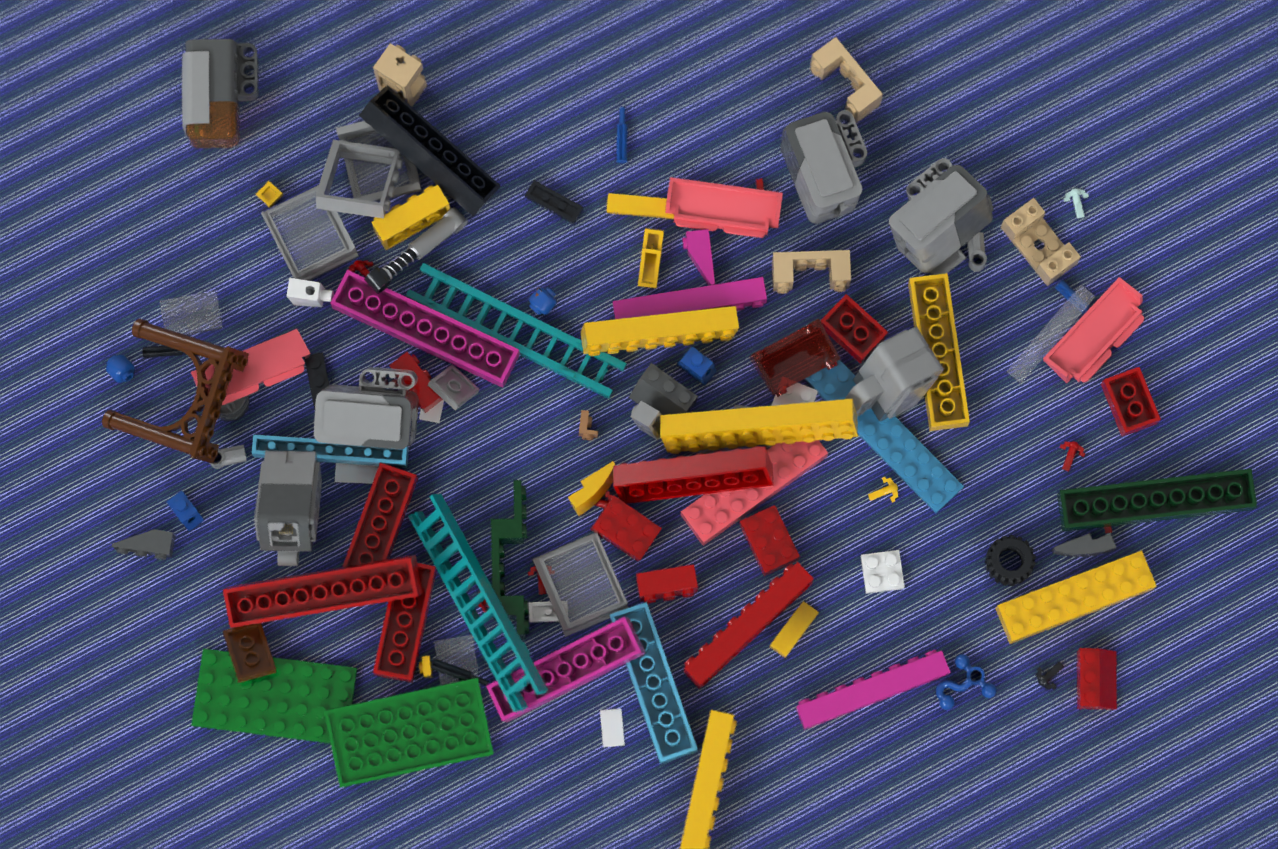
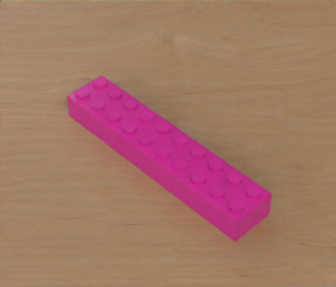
[330,270,520,388]

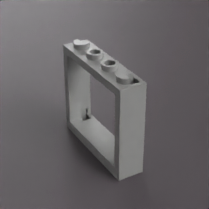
[315,140,403,219]

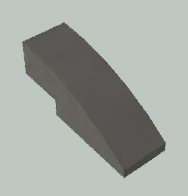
[1052,533,1116,557]

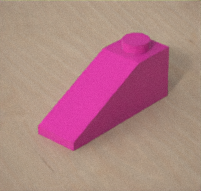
[682,229,715,286]

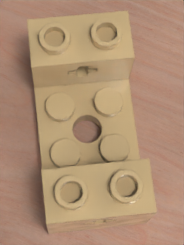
[810,37,883,123]
[373,43,427,107]
[1001,198,1081,286]
[772,250,851,294]

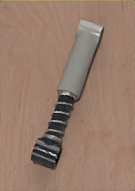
[364,207,468,294]

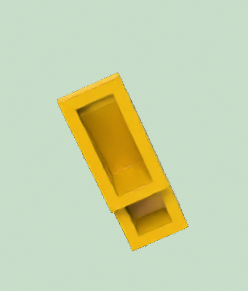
[638,228,664,288]
[568,461,616,516]
[770,601,819,658]

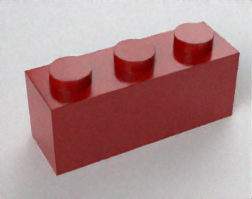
[389,352,443,413]

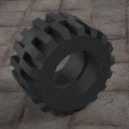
[985,535,1036,586]

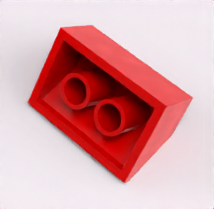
[1077,648,1117,710]

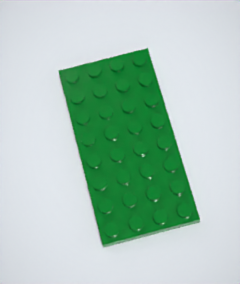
[191,649,357,744]
[324,677,494,788]

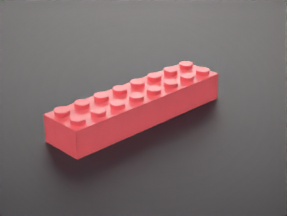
[681,440,828,546]

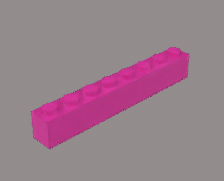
[613,277,767,319]
[796,650,950,730]

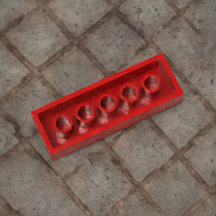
[343,463,418,567]
[373,563,437,683]

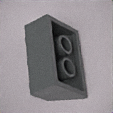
[629,363,698,415]

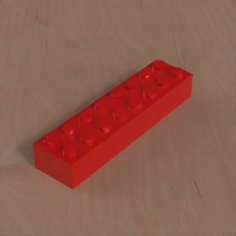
[613,446,774,504]
[684,562,814,690]

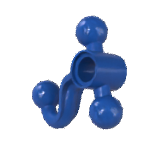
[936,654,997,710]

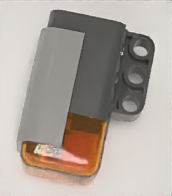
[182,39,259,149]

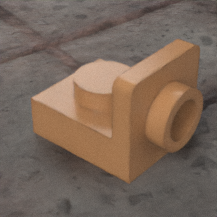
[579,410,598,440]

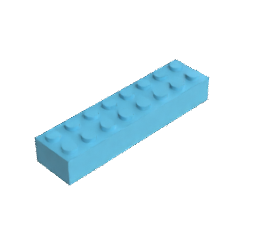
[610,602,698,764]

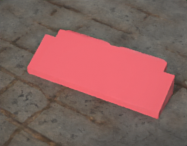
[665,177,783,238]
[1043,277,1144,383]
[191,329,311,405]

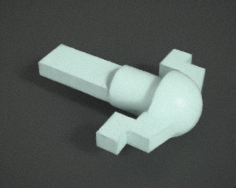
[1063,188,1089,219]

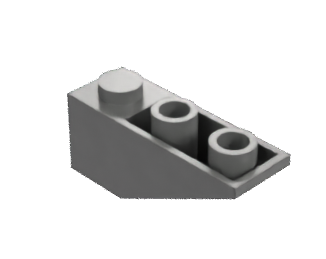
[112,529,176,560]

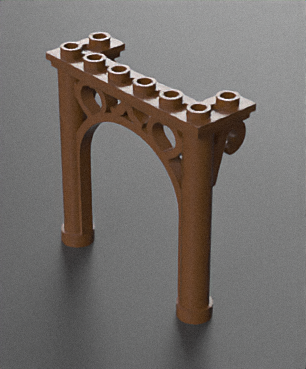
[102,318,249,463]

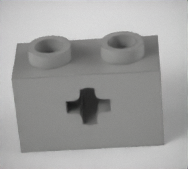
[630,401,662,440]

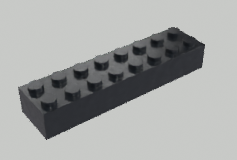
[359,85,501,217]

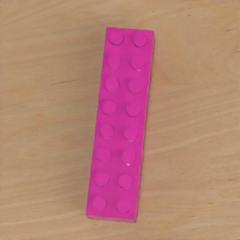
[486,617,646,722]

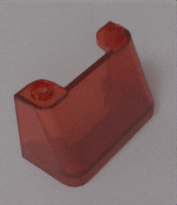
[749,319,841,397]

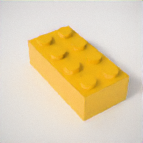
[372,185,450,250]

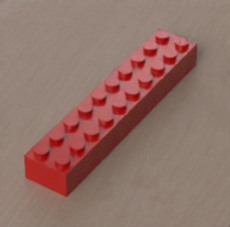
[223,555,423,628]

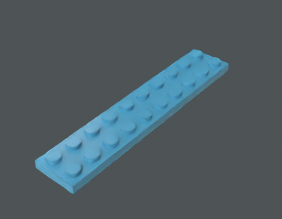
[802,350,964,513]

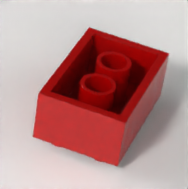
[819,294,888,364]
[1101,367,1161,437]
[590,496,662,562]
[739,505,800,576]
[636,564,698,604]

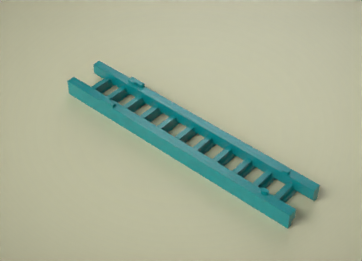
[406,263,627,400]
[408,494,548,712]

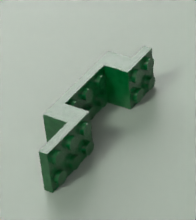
[491,480,529,640]

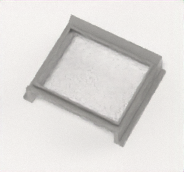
[336,121,422,202]
[261,185,359,281]
[532,533,629,637]

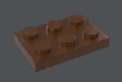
[223,623,276,683]

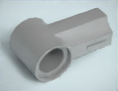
[967,232,987,272]
[210,445,247,469]

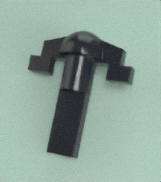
[1035,661,1064,690]

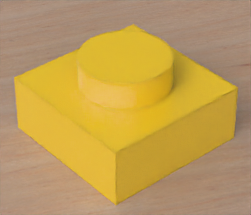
[256,181,283,208]
[419,656,433,678]

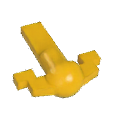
[868,477,898,503]

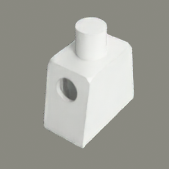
[287,278,334,307]

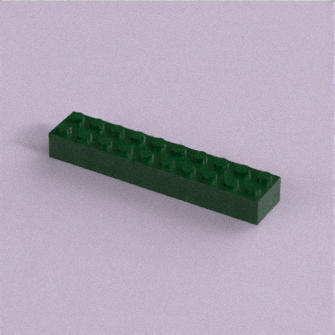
[1057,469,1257,532]

